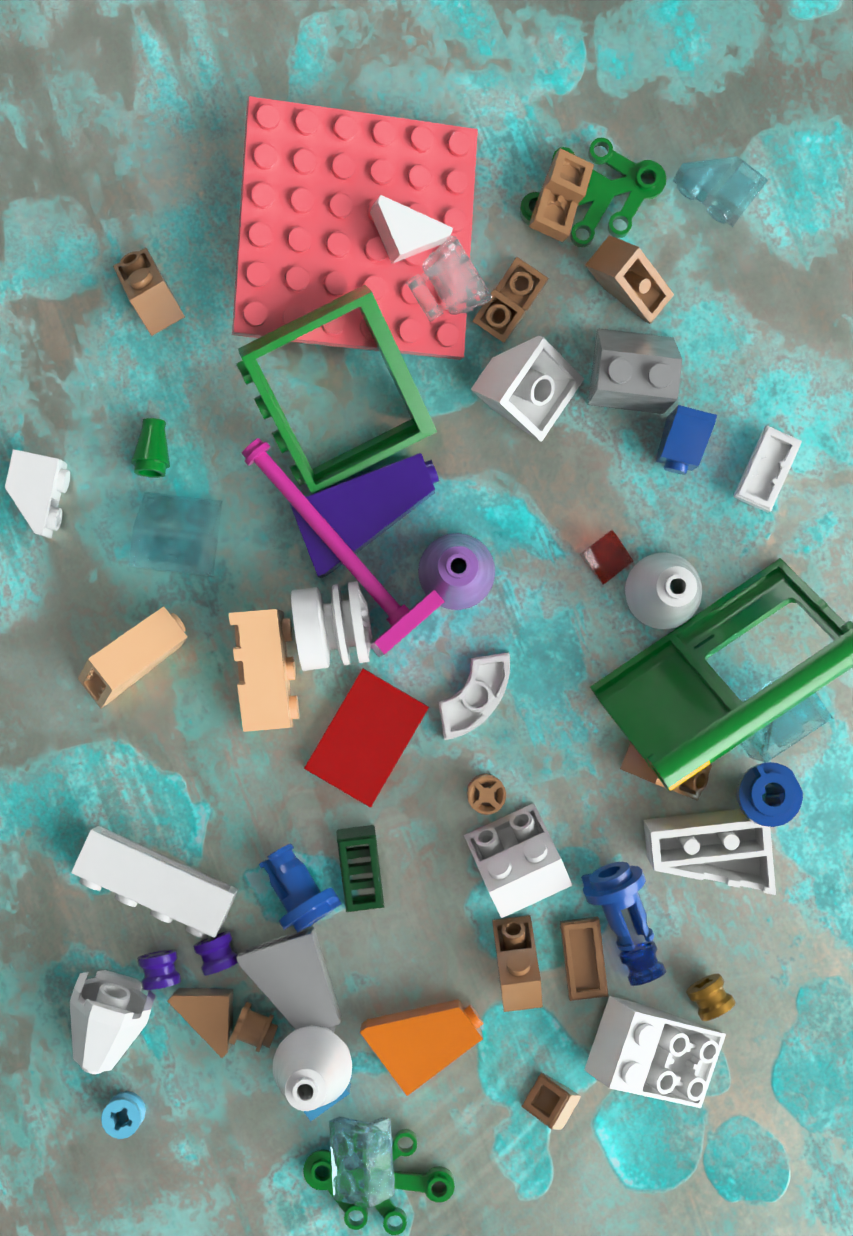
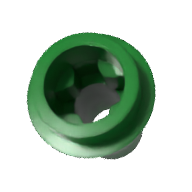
[131,418,170,478]

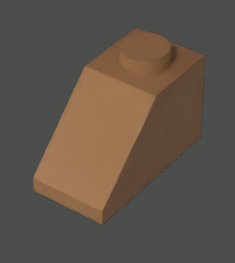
[585,235,674,324]

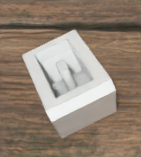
[370,195,453,264]

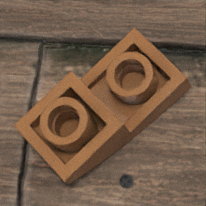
[472,257,549,343]

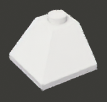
[471,336,584,442]

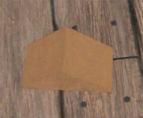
[168,988,233,1058]

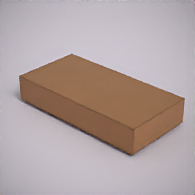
[560,917,608,1001]

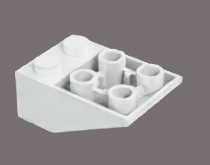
[584,996,726,1108]

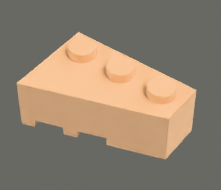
[228,609,299,732]

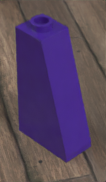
[290,453,439,578]

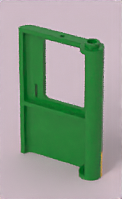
[590,558,853,792]

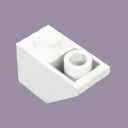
[5,449,70,538]

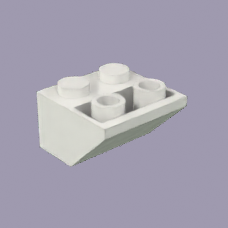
[464,803,572,918]

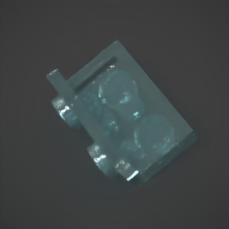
[329,1116,395,1208]

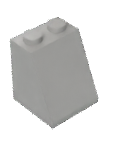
[588,328,682,414]

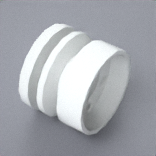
[291,581,372,671]

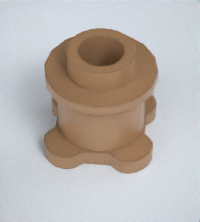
[229,1002,278,1052]

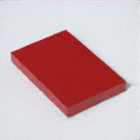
[304,668,429,808]

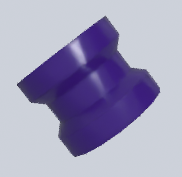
[193,931,238,976]
[137,950,181,990]

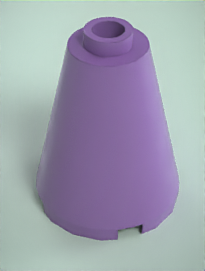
[418,533,495,610]

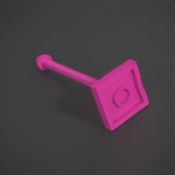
[241,438,445,657]

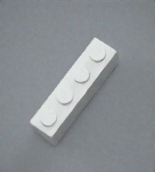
[71,826,239,939]

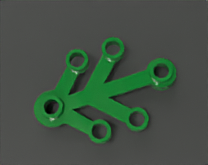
[520,138,666,248]
[303,1124,455,1235]

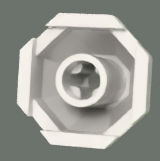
[70,970,156,1074]

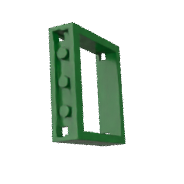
[236,285,437,495]

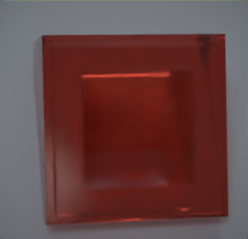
[580,530,633,585]

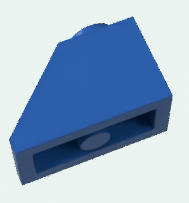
[655,405,717,475]

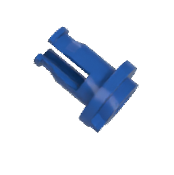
[736,762,803,827]
[259,844,342,933]
[581,862,654,951]

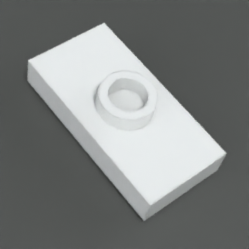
[733,426,802,513]

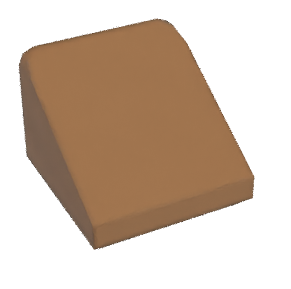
[521,1073,581,1130]

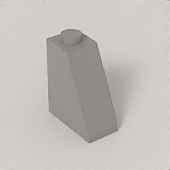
[236,927,342,1032]

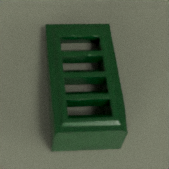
[336,825,385,912]

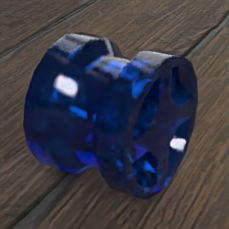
[618,941,667,986]

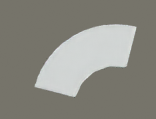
[439,652,510,740]

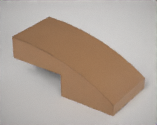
[529,148,594,242]

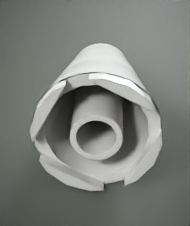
[625,553,702,629]
[273,1025,352,1111]

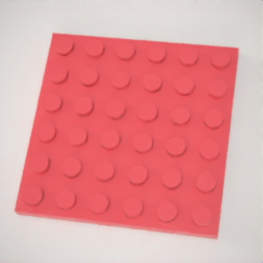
[232,96,478,360]

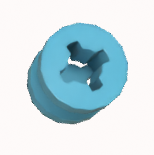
[101,1091,146,1139]

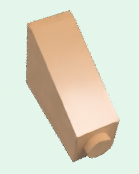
[78,606,188,709]

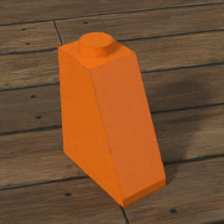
[360,999,484,1096]

